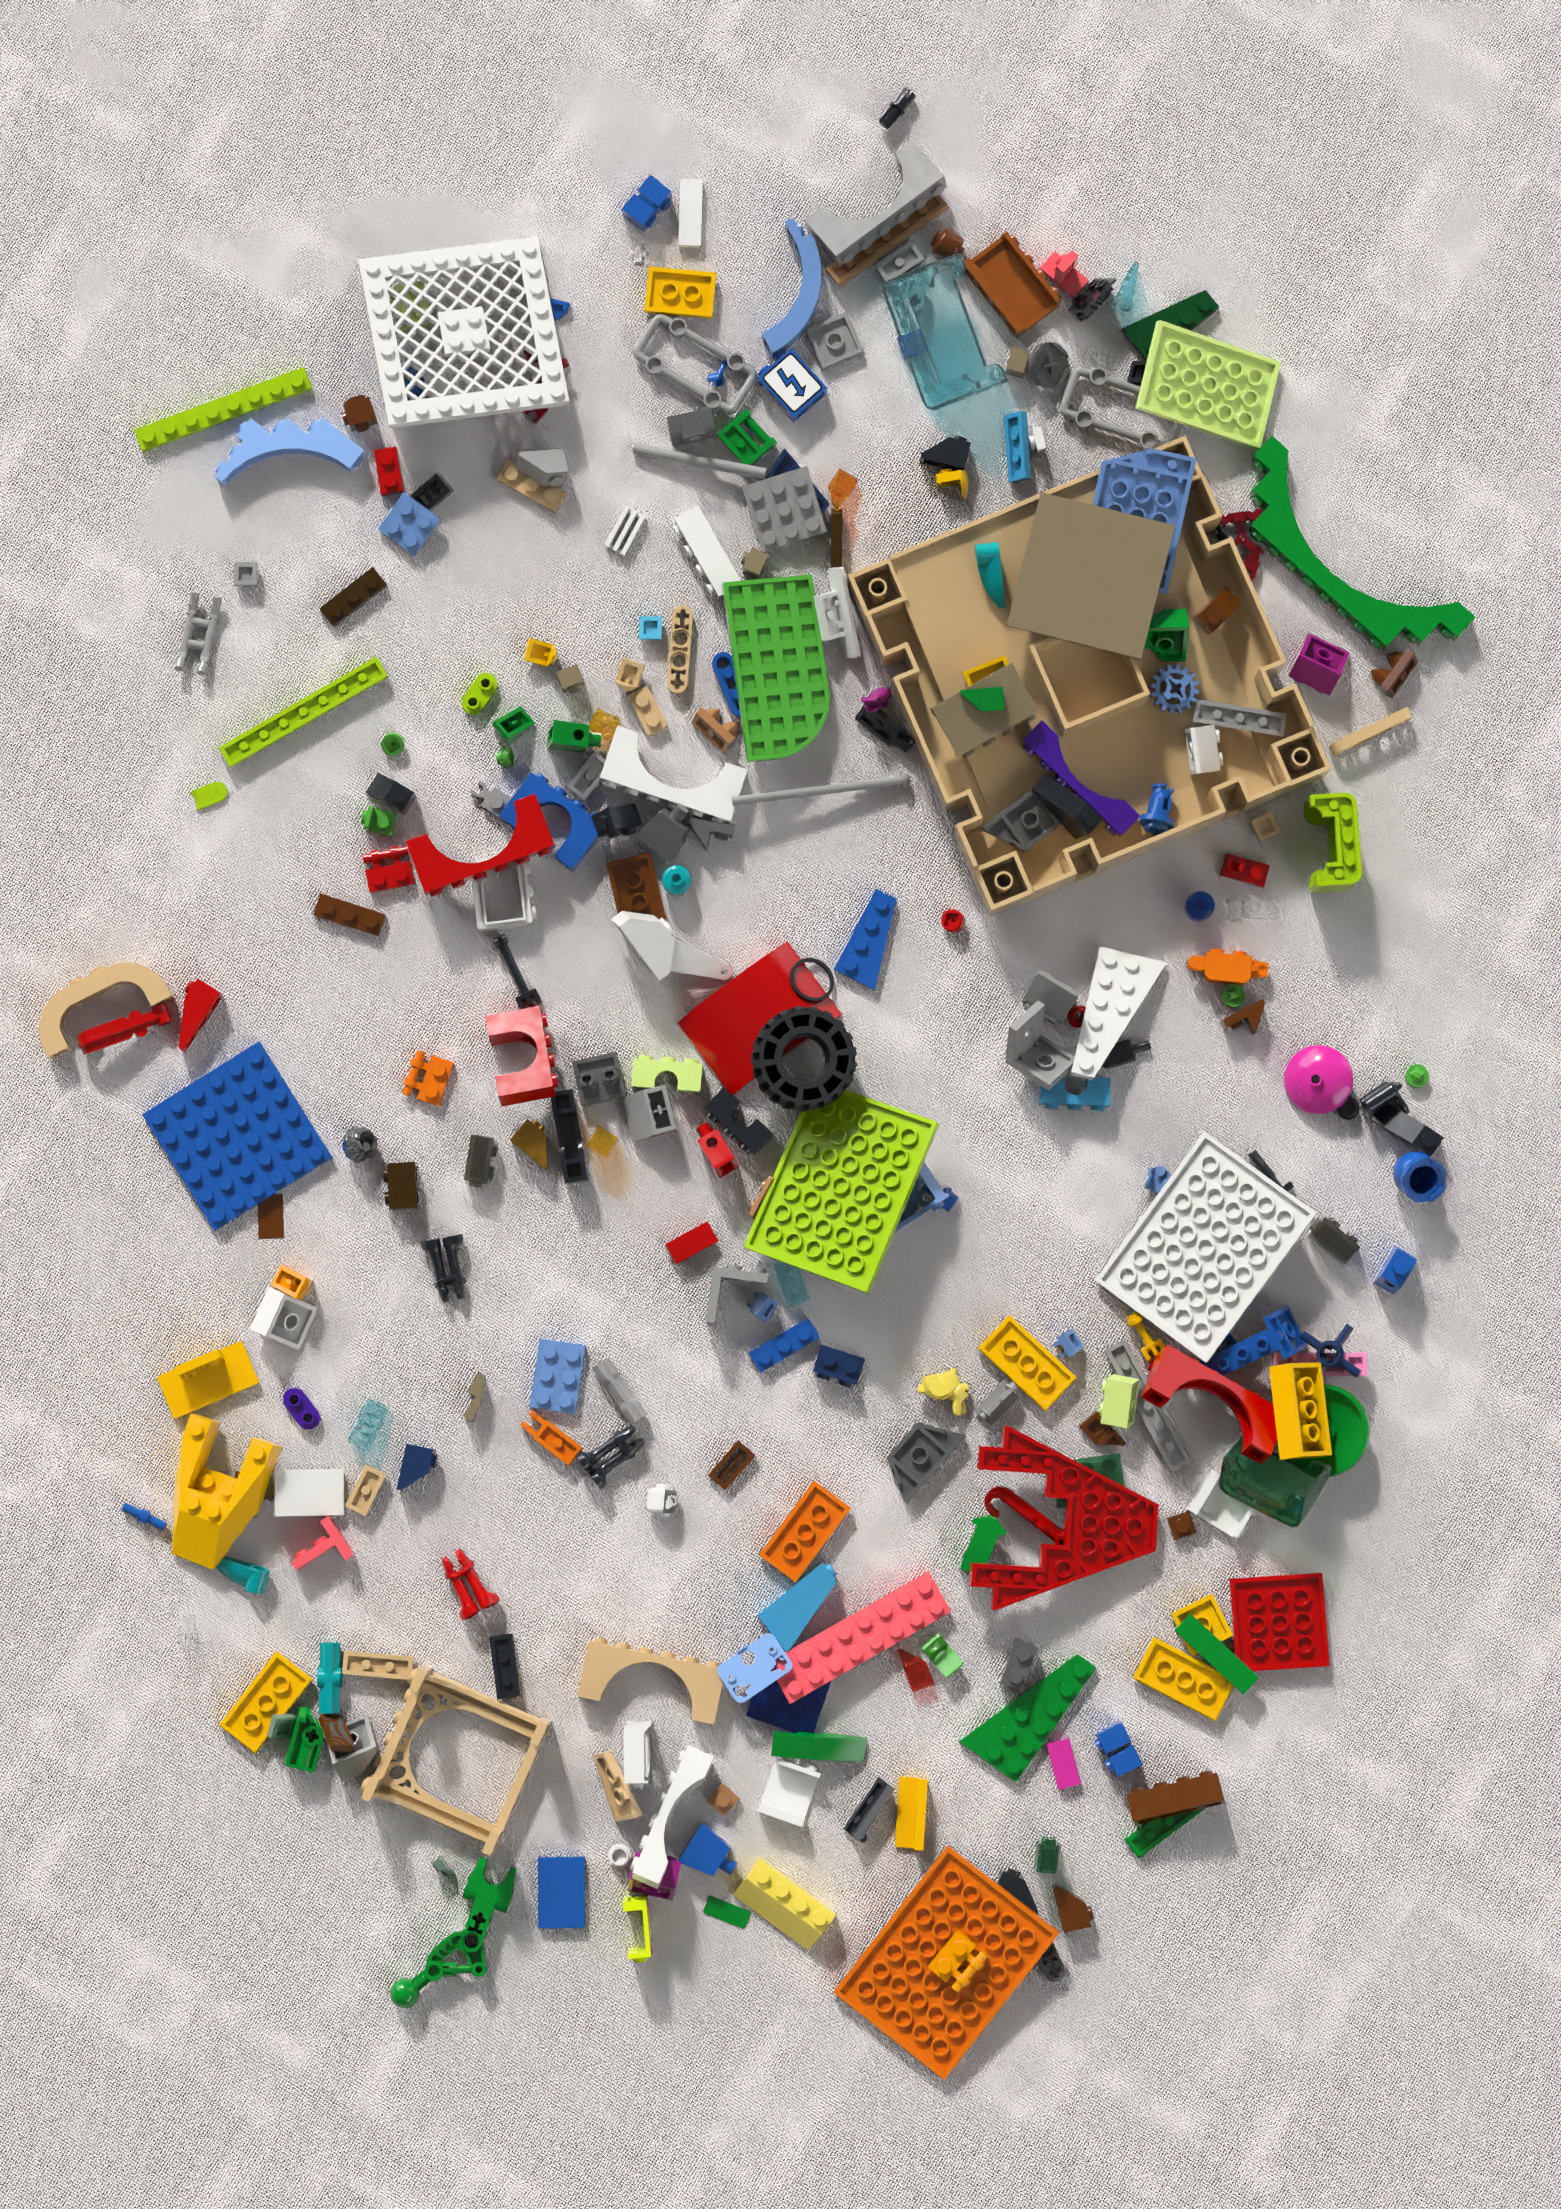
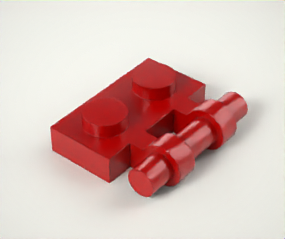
[362,846,415,894]

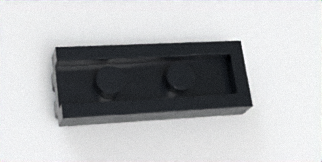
[489,1633,521,1700]
[844,1777,894,1843]

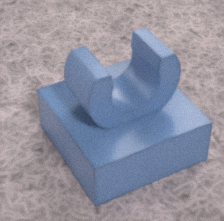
[747,1292,779,1322]
[1053,1328,1085,1358]

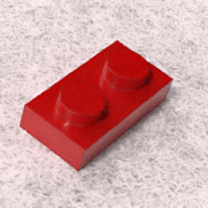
[374,447,404,496]

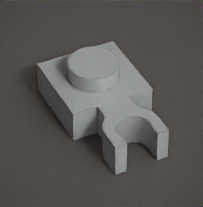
[471,781,511,819]

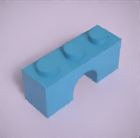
[1039,1076,1111,1111]

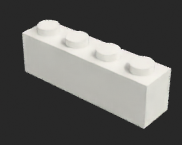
[673,505,741,601]

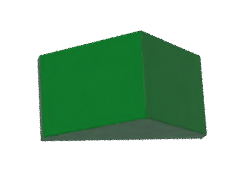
[492,706,535,746]

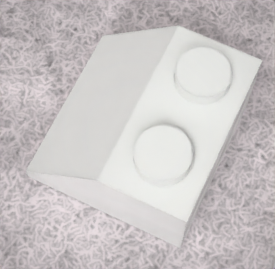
[1184,725,1223,775]
[250,1287,318,1350]

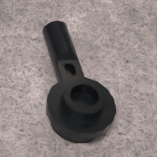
[1336,1091,1360,1120]

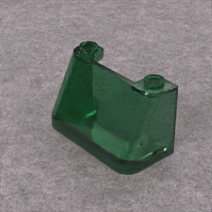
[1219,1436,1332,1527]

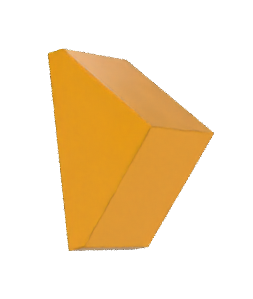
[271,1265,313,1301]

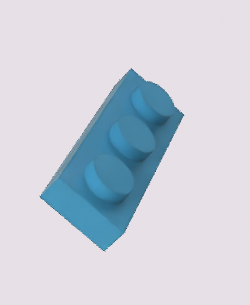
[1004,411,1031,484]

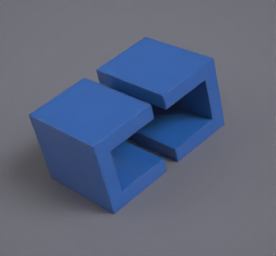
[622,175,672,232]
[1094,1721,1143,1777]

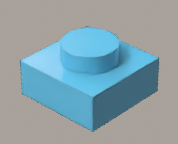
[639,616,662,641]

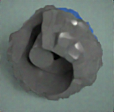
[342,1127,378,1163]

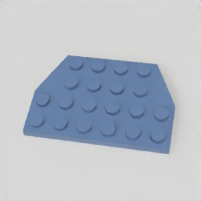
[1092,448,1197,594]

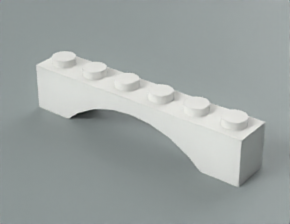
[630,1745,714,1889]

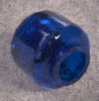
[1184,891,1215,922]

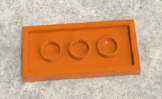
[759,1481,851,1583]

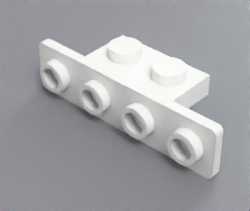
[813,567,861,658]

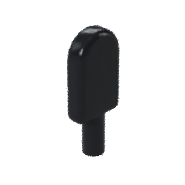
[1102,1039,1151,1069]

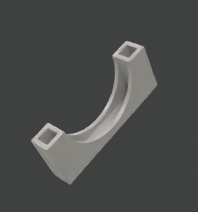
[804,140,947,267]

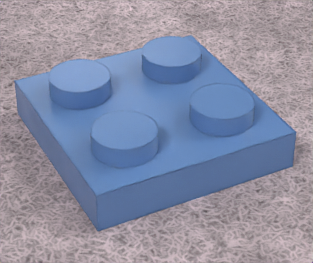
[378,492,442,556]

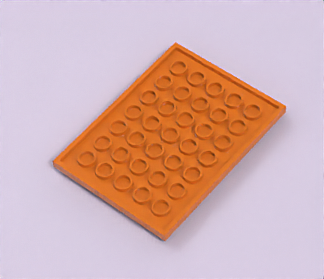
[833,1845,1059,2080]

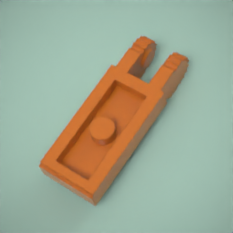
[520,1410,583,1466]

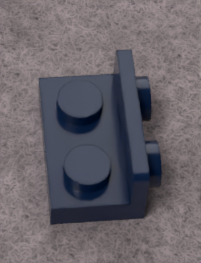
[813,1345,865,1388]

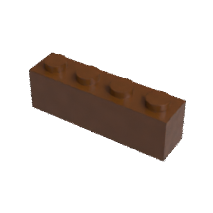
[1126,1771,1226,1825]

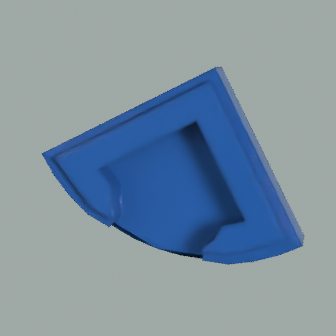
[550,298,571,321]

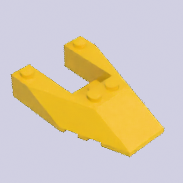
[172,1414,282,1570]

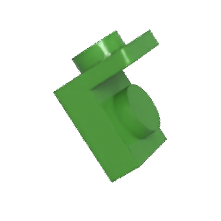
[361,806,398,837]

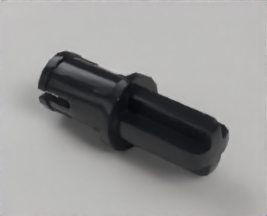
[879,88,916,129]

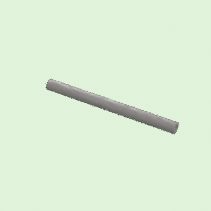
[633,443,767,479]

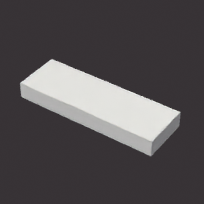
[678,179,703,248]

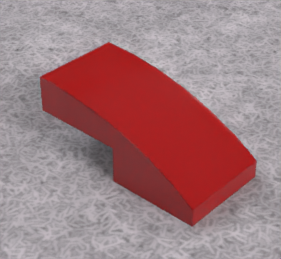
[664,1221,719,1265]

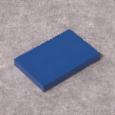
[538,1856,585,1928]

